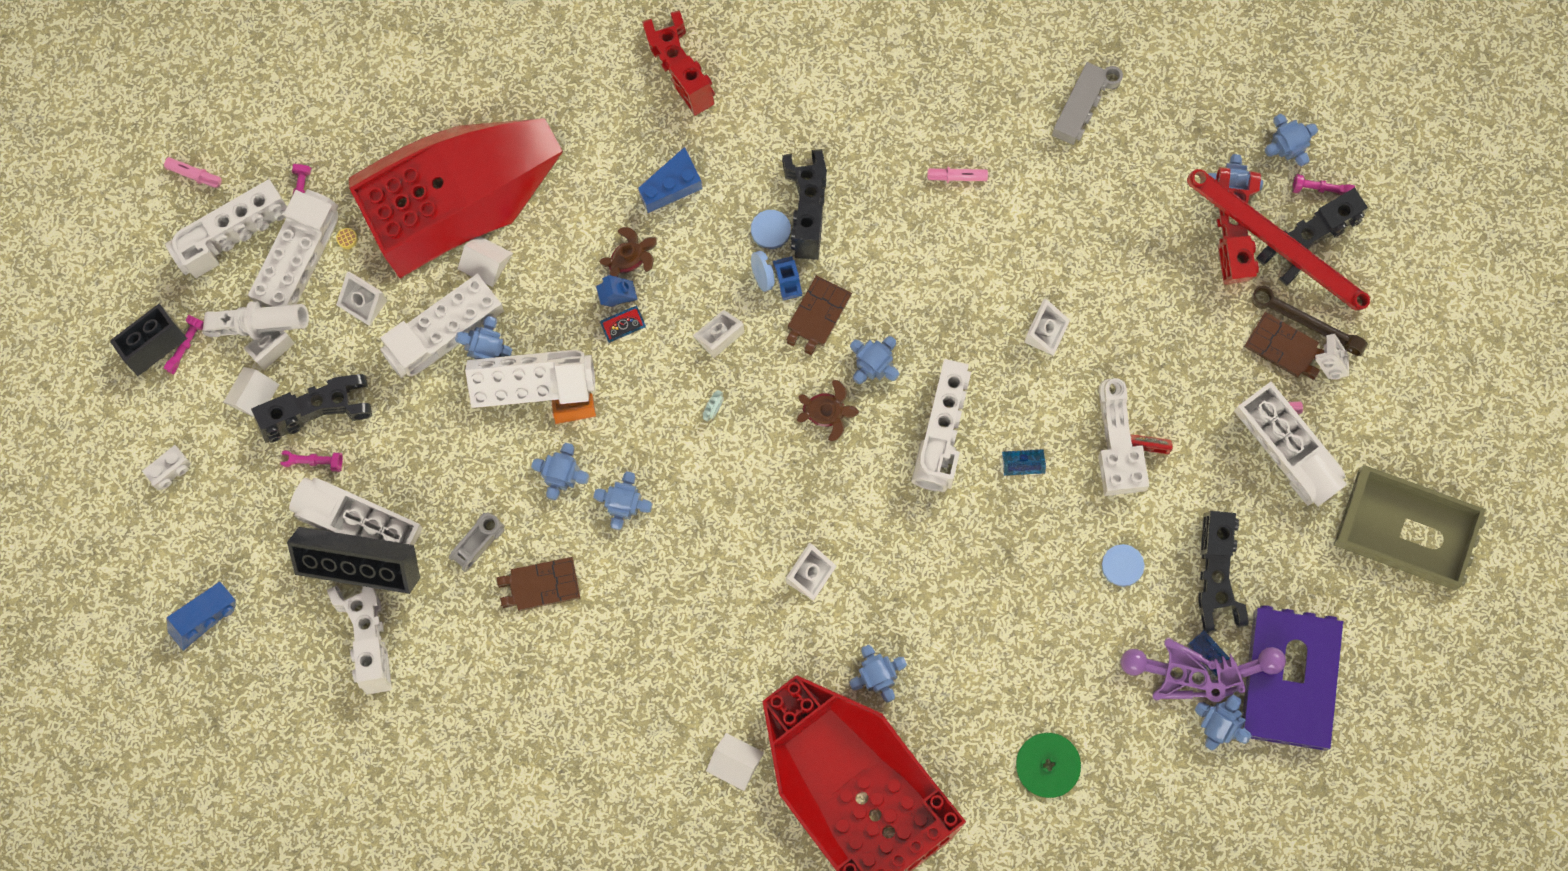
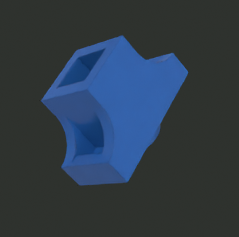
[773,256,802,301]
[596,275,638,307]

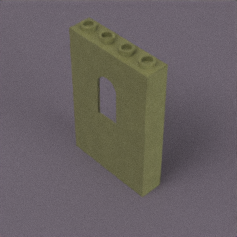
[1334,465,1486,590]

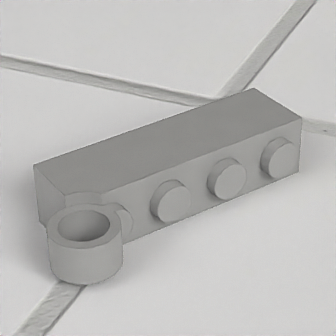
[1052,62,1123,145]

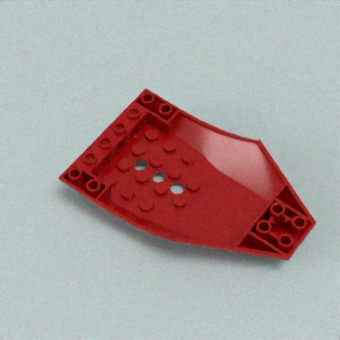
[349,118,563,279]
[762,675,966,871]

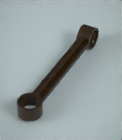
[1252,286,1368,356]

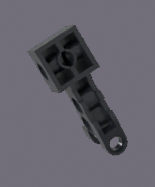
[782,149,827,260]
[1256,187,1368,286]
[251,374,372,443]
[1198,511,1249,633]

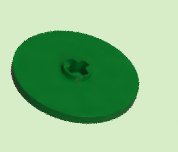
[1016,733,1081,798]

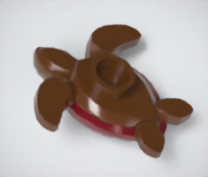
[599,227,657,277]
[797,380,859,441]

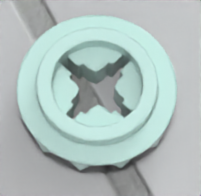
[703,390,724,422]

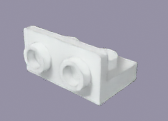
[1315,334,1349,379]
[142,445,191,491]

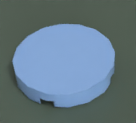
[751,210,791,249]
[751,251,775,292]
[1101,544,1145,587]

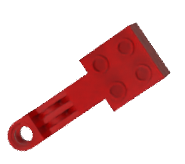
[642,10,715,116]
[1214,167,1261,285]

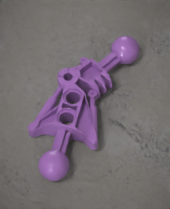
[1120,637,1286,702]

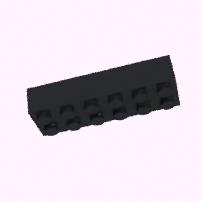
[287,527,421,594]

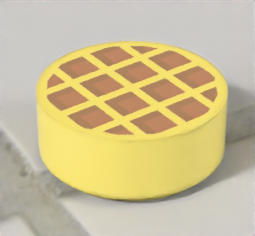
[336,228,358,249]

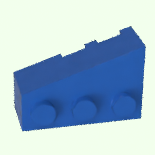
[638,147,703,213]
[166,582,236,651]

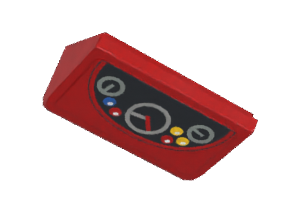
[1130,434,1173,455]

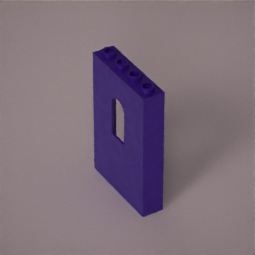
[1241,605,1344,751]

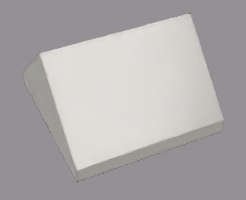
[458,236,513,287]
[336,272,387,326]
[1024,299,1070,355]
[693,310,744,358]
[244,330,295,370]
[223,367,279,417]
[786,543,836,601]
[706,733,764,791]

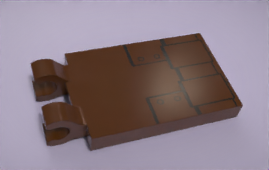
[786,275,852,356]
[1244,312,1325,380]
[496,557,581,611]

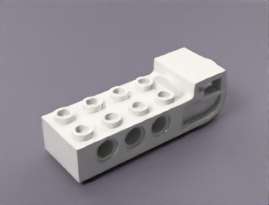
[165,179,287,278]
[248,189,338,307]
[380,273,504,378]
[465,350,595,408]
[911,359,971,492]
[1234,382,1347,507]
[289,478,423,545]

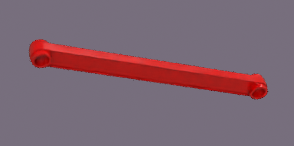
[1187,169,1370,311]

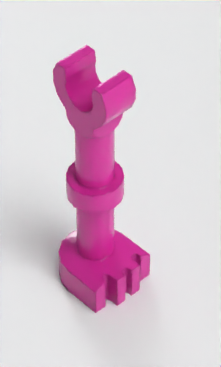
[292,163,312,194]
[1292,174,1355,195]
[164,315,204,375]
[280,450,343,472]

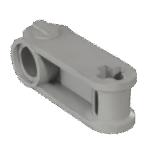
[449,512,505,572]

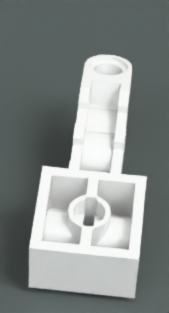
[1098,378,1149,496]
[327,585,392,695]

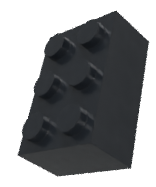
[110,303,188,376]

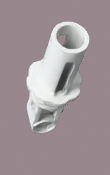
[202,301,309,340]

